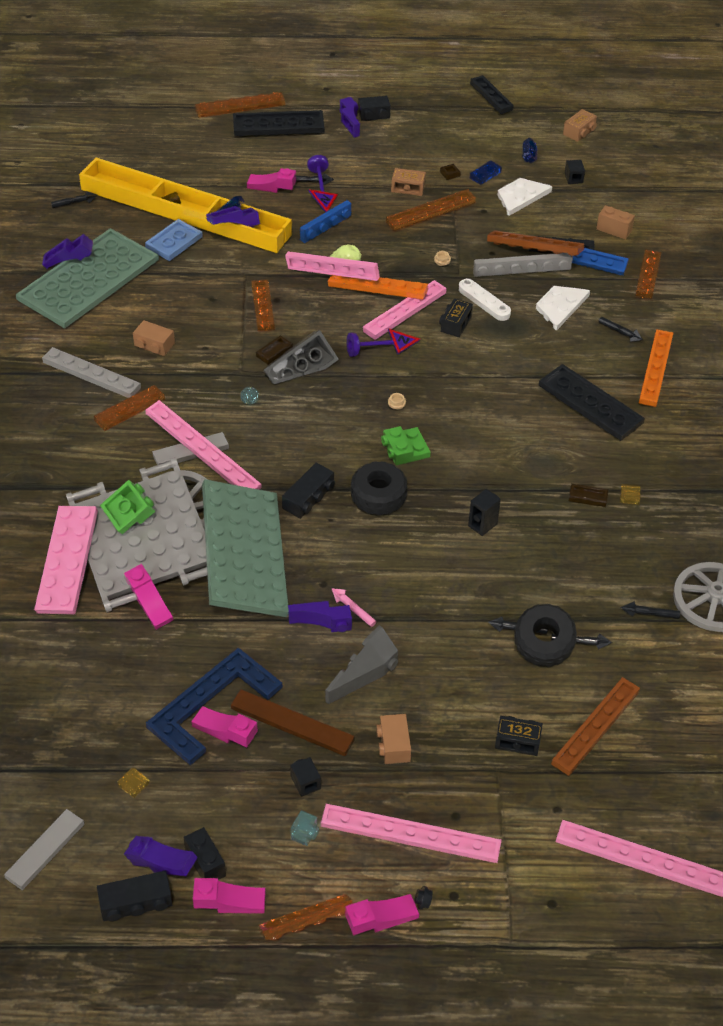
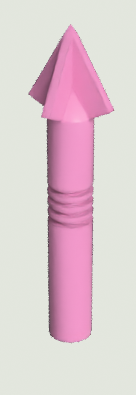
[332,588,376,627]

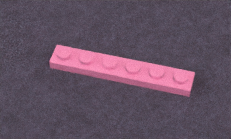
[285,252,380,281]
[363,280,446,340]

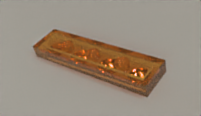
[635,250,662,299]
[251,280,275,331]
[94,385,165,431]
[258,893,353,940]

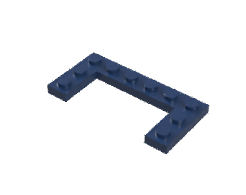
[146,648,283,765]

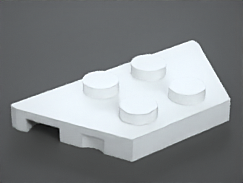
[498,178,552,216]
[536,286,590,330]

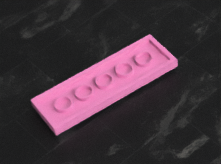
[34,506,98,614]

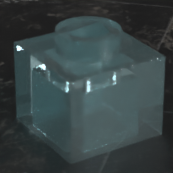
[291,810,319,846]

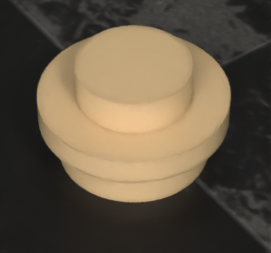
[434,251,451,266]
[388,393,406,409]

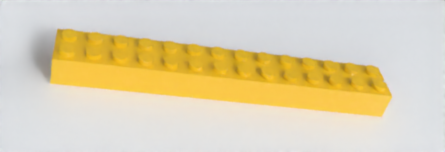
[79,158,292,253]

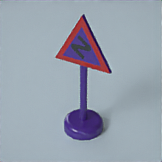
[307,155,338,213]
[346,328,420,357]

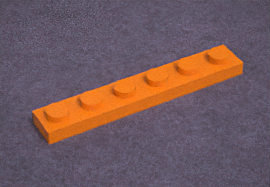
[328,275,428,300]
[639,329,673,407]

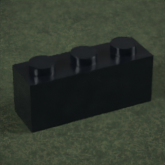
[282,462,335,519]
[97,870,173,922]

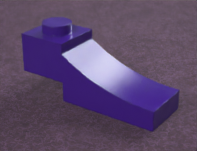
[340,97,360,138]
[206,206,260,228]
[42,234,93,269]
[288,601,352,632]
[124,836,198,876]

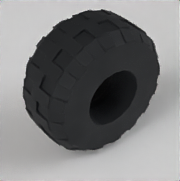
[351,461,408,515]
[514,604,577,667]

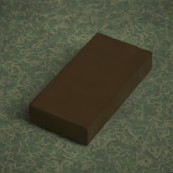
[256,335,293,365]
[568,483,609,507]

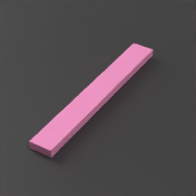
[146,400,261,490]
[321,804,501,863]
[556,820,723,897]

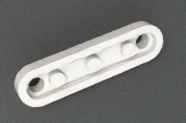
[459,279,511,321]

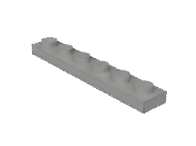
[473,253,573,277]
[42,347,141,399]

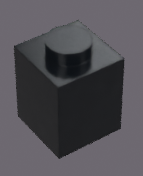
[564,160,585,184]
[290,757,321,797]

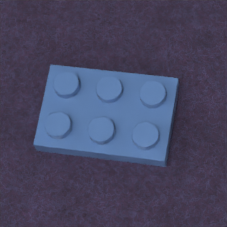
[145,219,203,261]

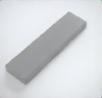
[152,432,229,465]
[4,809,84,890]

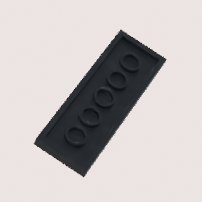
[233,110,325,136]
[539,364,645,441]

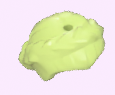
[330,245,361,261]

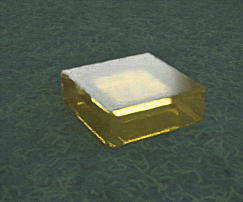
[620,484,641,505]
[117,767,149,797]

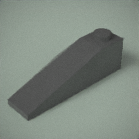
[264,330,339,384]
[325,625,398,704]

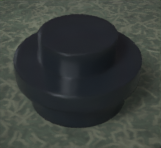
[414,886,433,910]

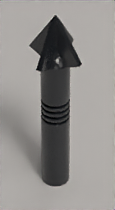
[296,173,335,185]
[51,191,97,208]
[598,317,643,342]
[620,601,680,619]
[488,616,548,635]
[552,633,613,649]

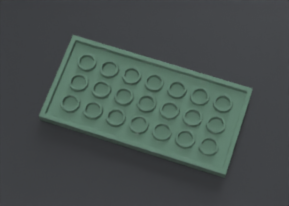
[16,228,159,328]
[202,479,288,617]

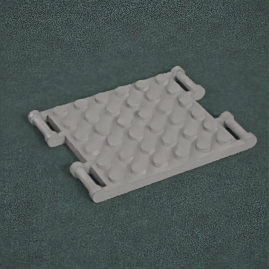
[66,457,207,612]

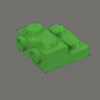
[381,426,431,465]
[100,480,155,534]

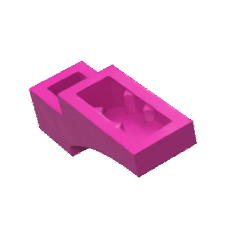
[247,168,296,193]
[124,564,173,630]
[191,706,258,748]
[193,878,265,913]
[345,894,419,935]

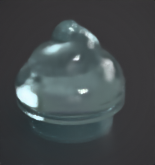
[241,386,259,405]

